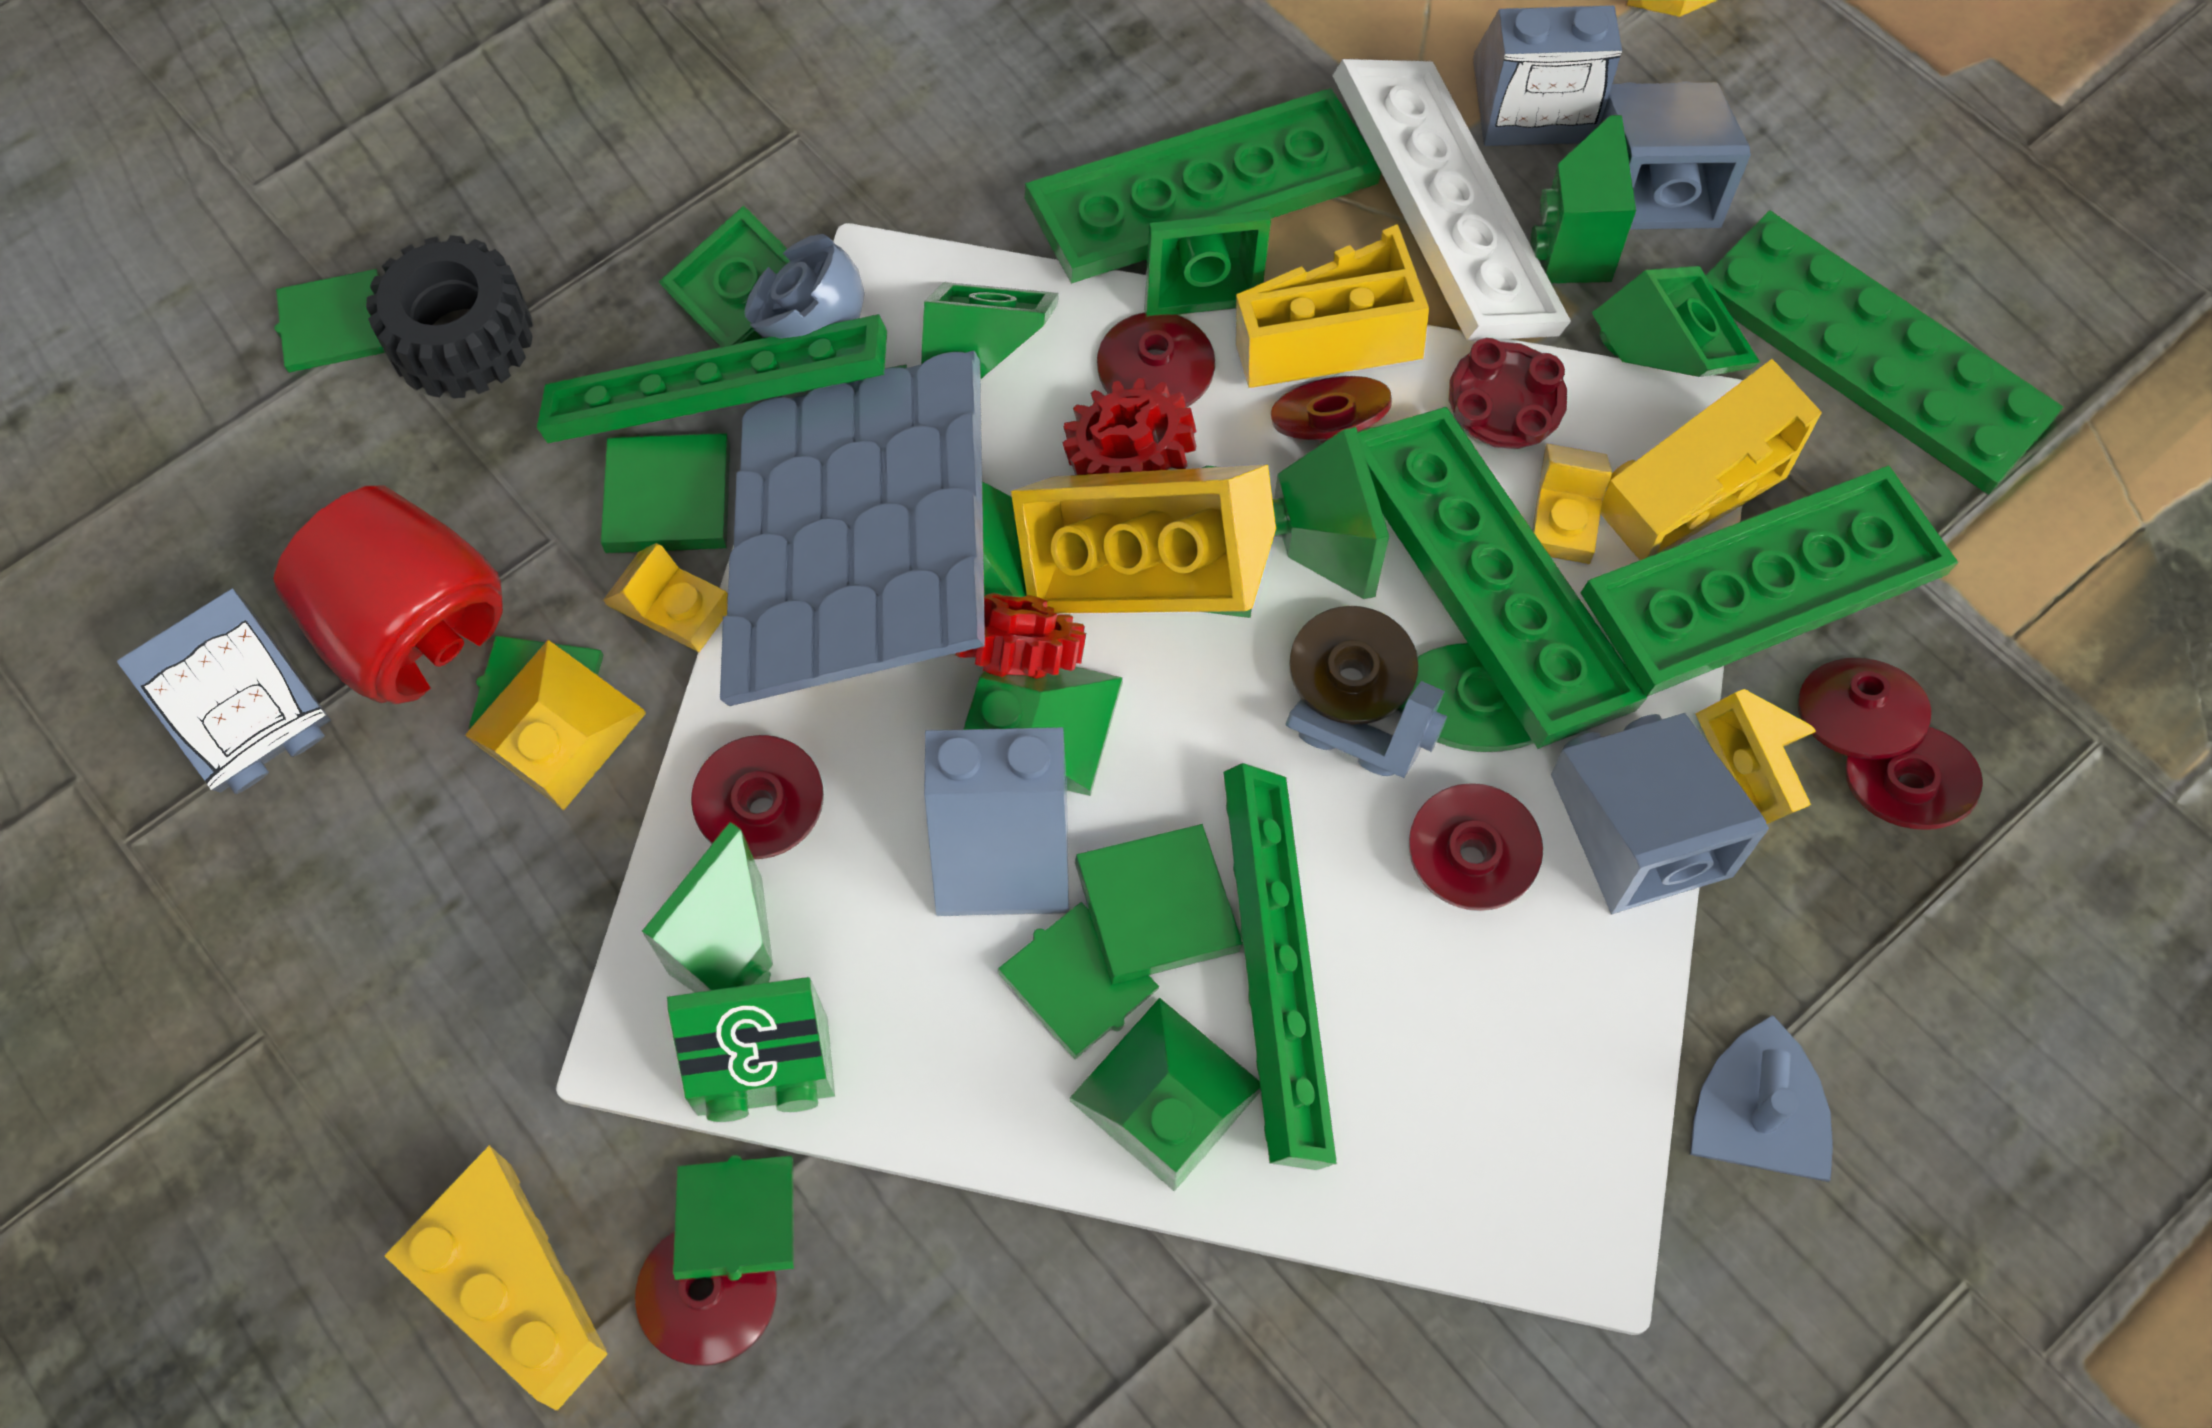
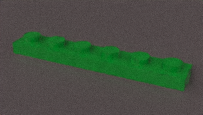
[537,314,887,443]
[1223,763,1337,1170]

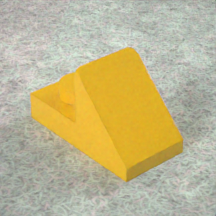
[1532,443,1612,564]
[603,543,728,653]
[1695,689,1816,824]

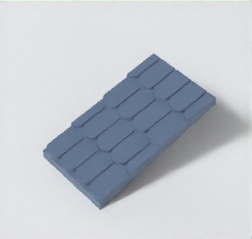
[720,350,985,707]

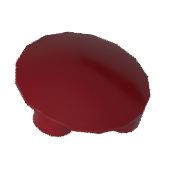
[1448,338,1567,449]

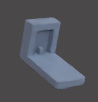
[1285,681,1447,778]

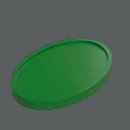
[1399,643,1533,752]

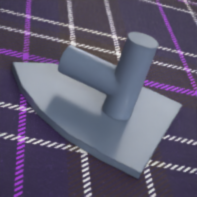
[1690,1015,1833,1182]

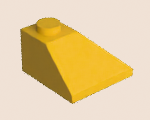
[465,640,646,811]

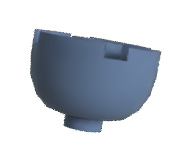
[744,234,865,338]

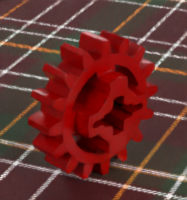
[1062,378,1197,475]
[955,593,1087,679]

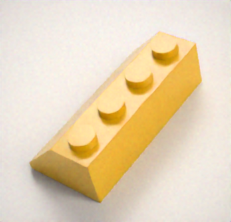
[1011,464,1276,614]

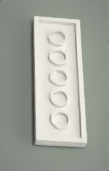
[1332,59,1571,341]

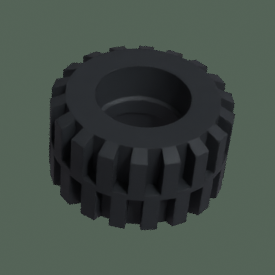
[366,235,533,399]

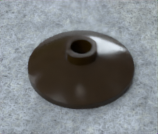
[1289,606,1418,724]

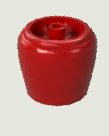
[273,485,503,704]

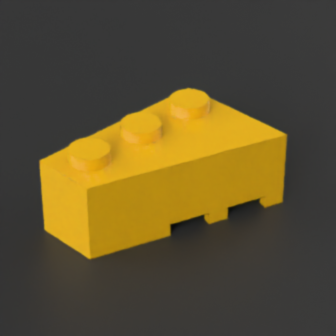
[1236,224,1429,388]
[1600,359,1822,560]
[384,1145,608,1411]

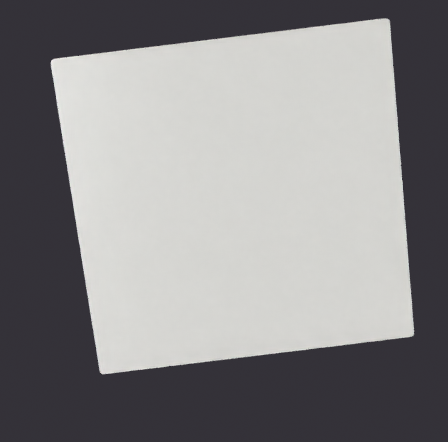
[556,224,1743,1335]

